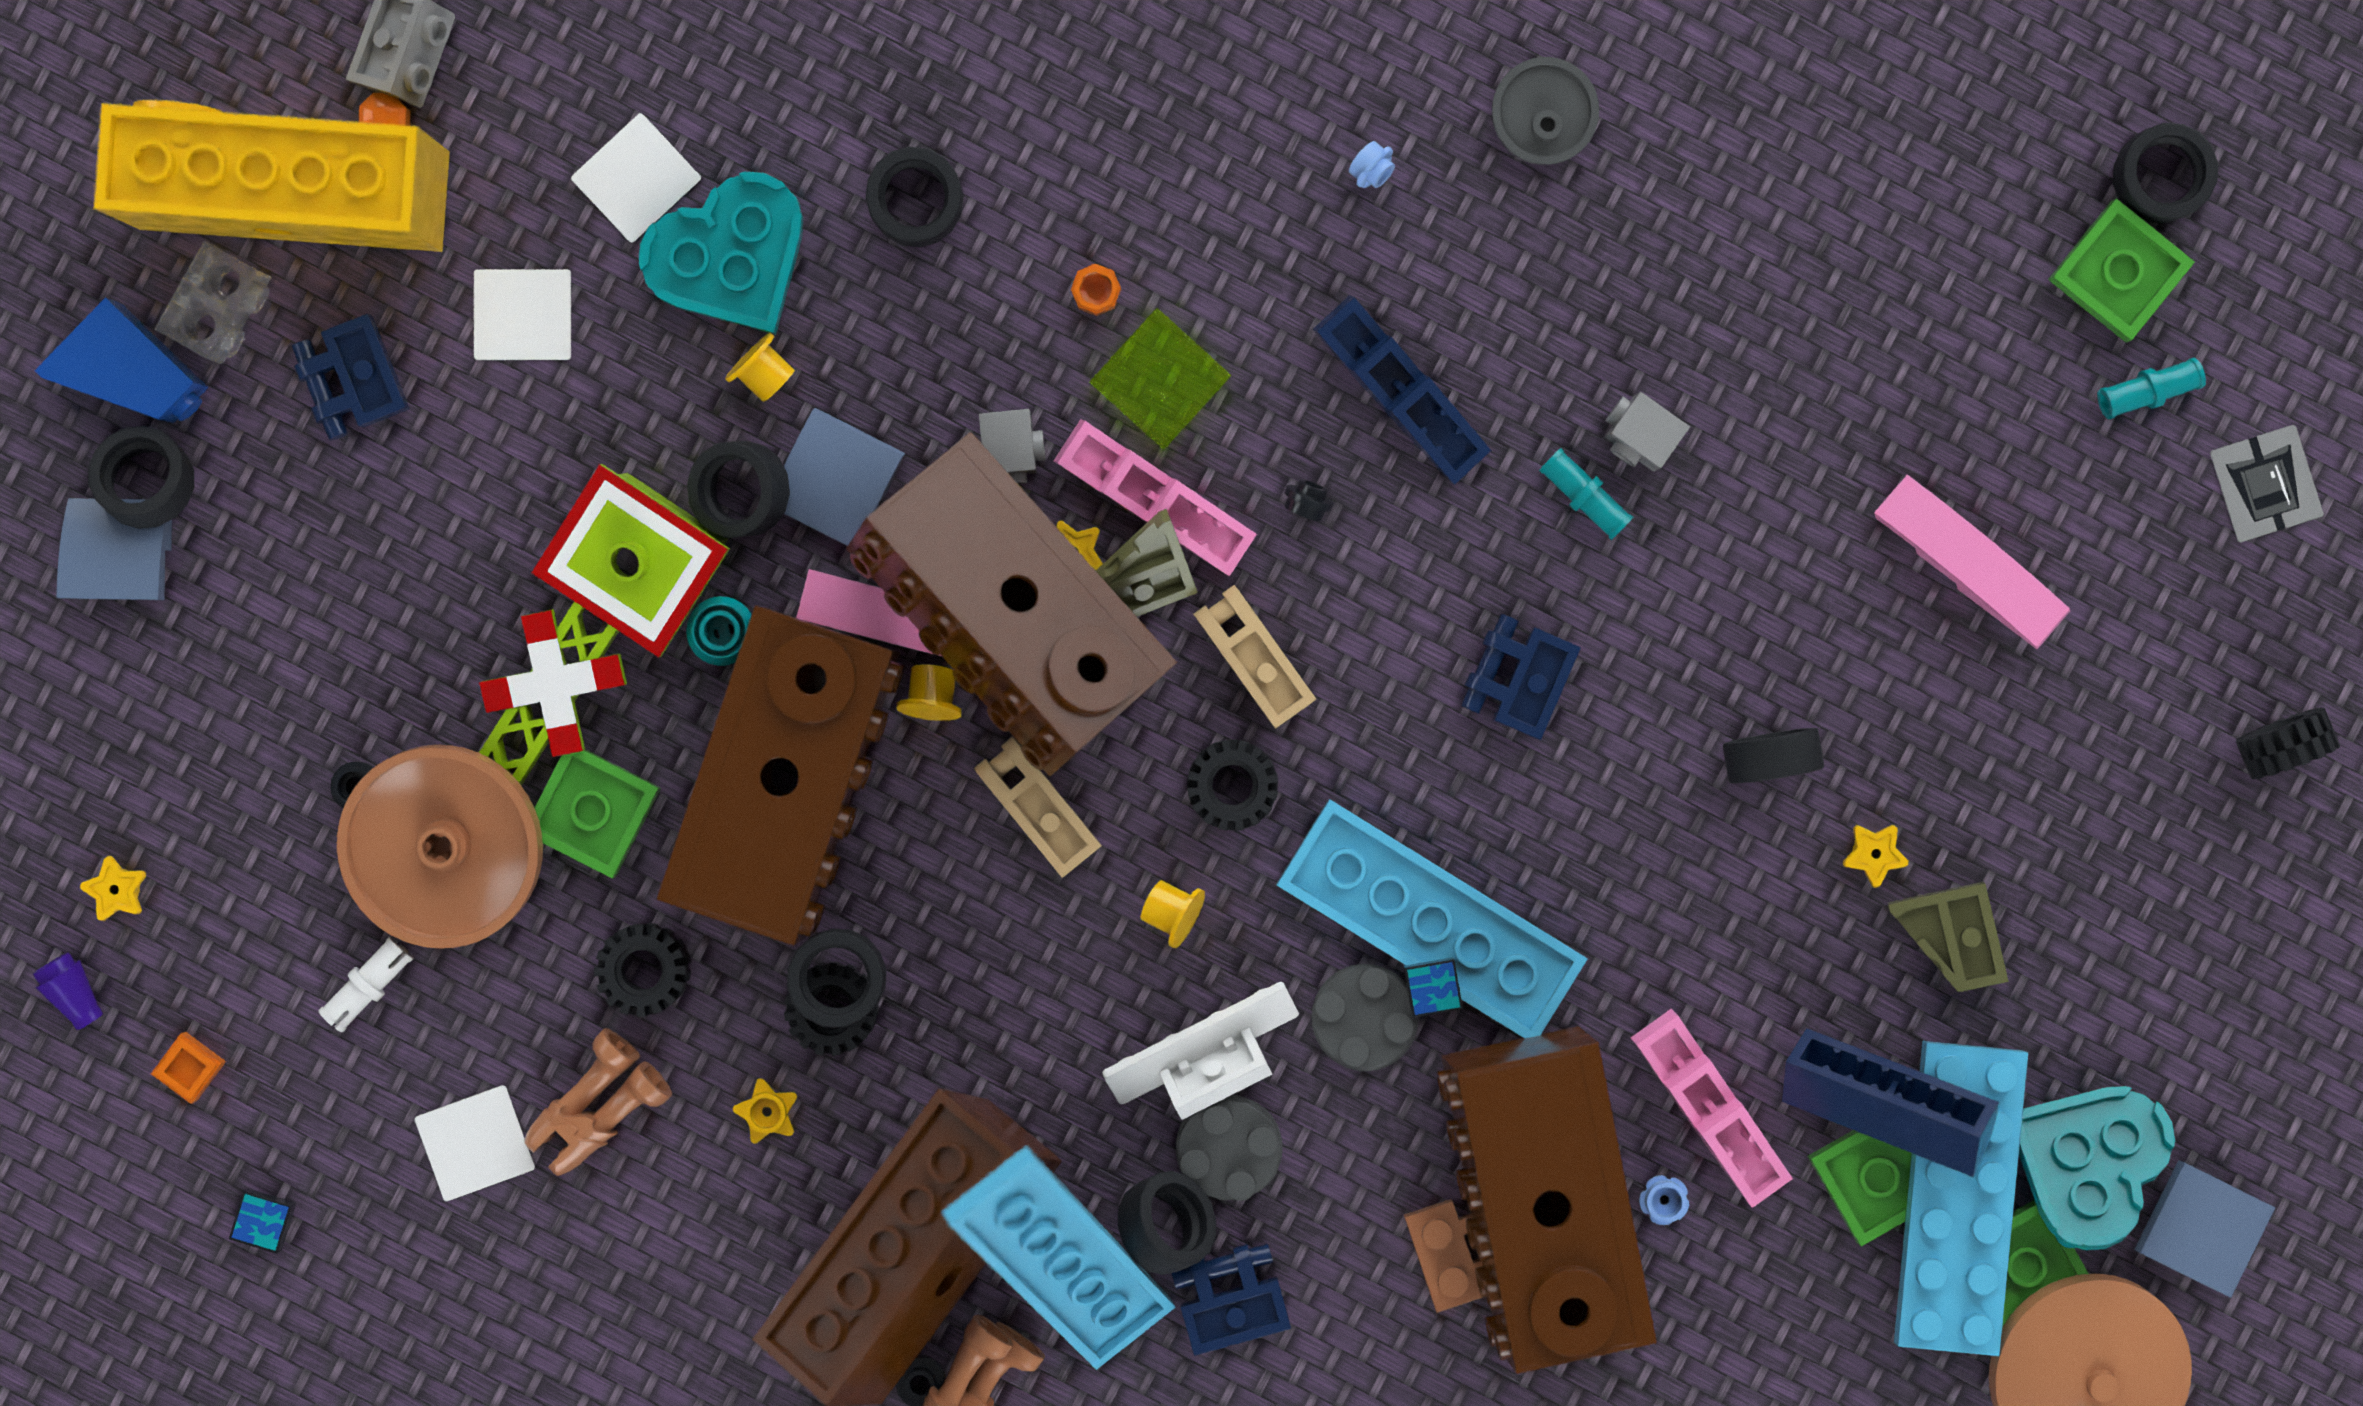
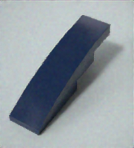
[1313,295,1492,485]

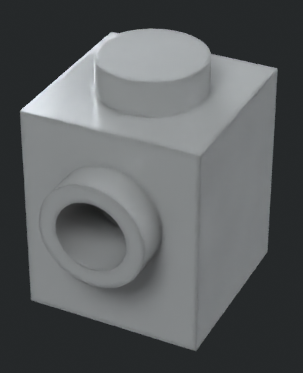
[1605,392,1690,472]
[979,409,1046,484]

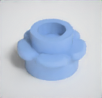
[1349,141,1395,188]
[1639,1175,1689,1225]

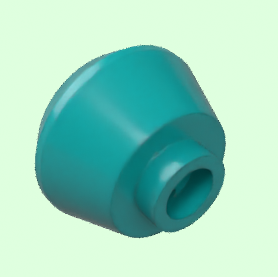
[686,596,752,666]

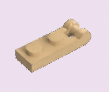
[1193,585,1316,729]
[974,736,1102,878]

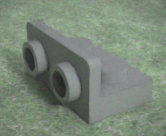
[345,0,455,108]

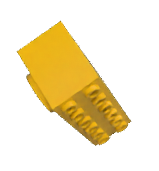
[94,100,450,252]

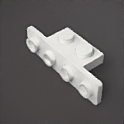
[1102,982,1299,1120]

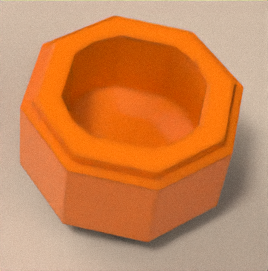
[359,93,411,126]
[1071,263,1121,316]

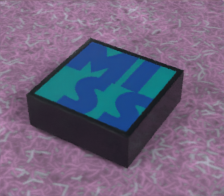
[1403,957,1463,1018]
[229,1188,296,1254]

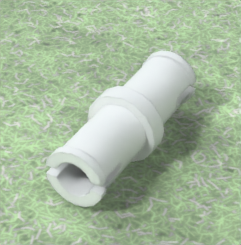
[318,936,414,1032]

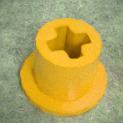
[725,332,795,402]
[897,664,962,721]
[1140,880,1205,948]

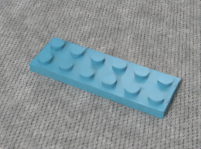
[1276,799,1588,1038]
[1894,1041,2028,1356]
[942,1146,1176,1370]

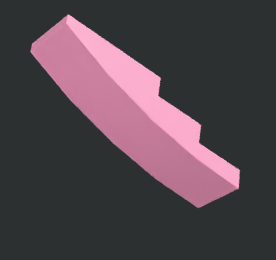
[1053,419,1257,576]
[1874,475,2070,649]
[796,569,941,656]
[1631,1009,1793,1208]

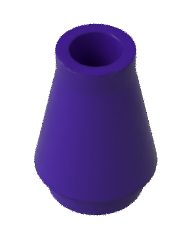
[32,952,104,1030]

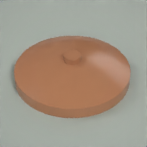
[337,745,543,949]
[1989,1274,2192,1406]

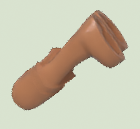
[524,1028,672,1176]
[922,1314,1045,1406]

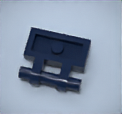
[291,313,410,441]
[1461,614,1581,740]
[1171,1244,1291,1356]

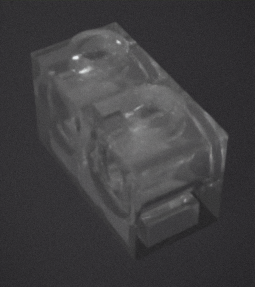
[155,240,271,364]

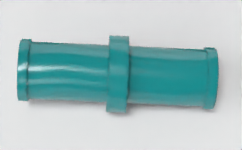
[2097,357,2206,420]
[1539,448,1634,540]

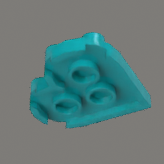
[639,171,804,335]
[2019,1086,2175,1250]

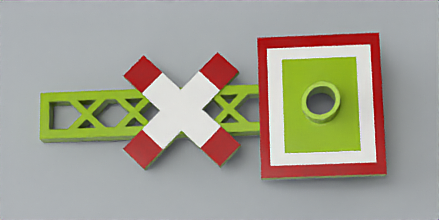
[479,464,730,786]

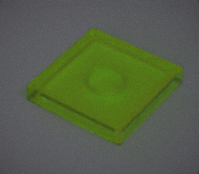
[1089,308,1232,451]

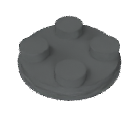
[1492,57,1599,165]
[1312,964,1419,1071]
[1176,1095,1283,1201]

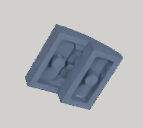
[784,408,905,546]
[56,498,172,600]
[2134,1160,2275,1298]

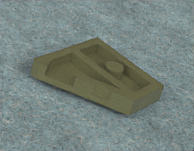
[1096,509,1198,617]
[1887,881,2009,993]

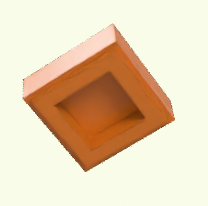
[151,1032,226,1104]

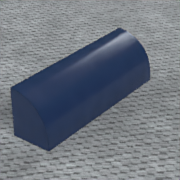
[1782,1028,1999,1177]

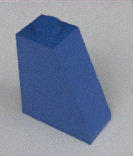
[34,297,208,423]

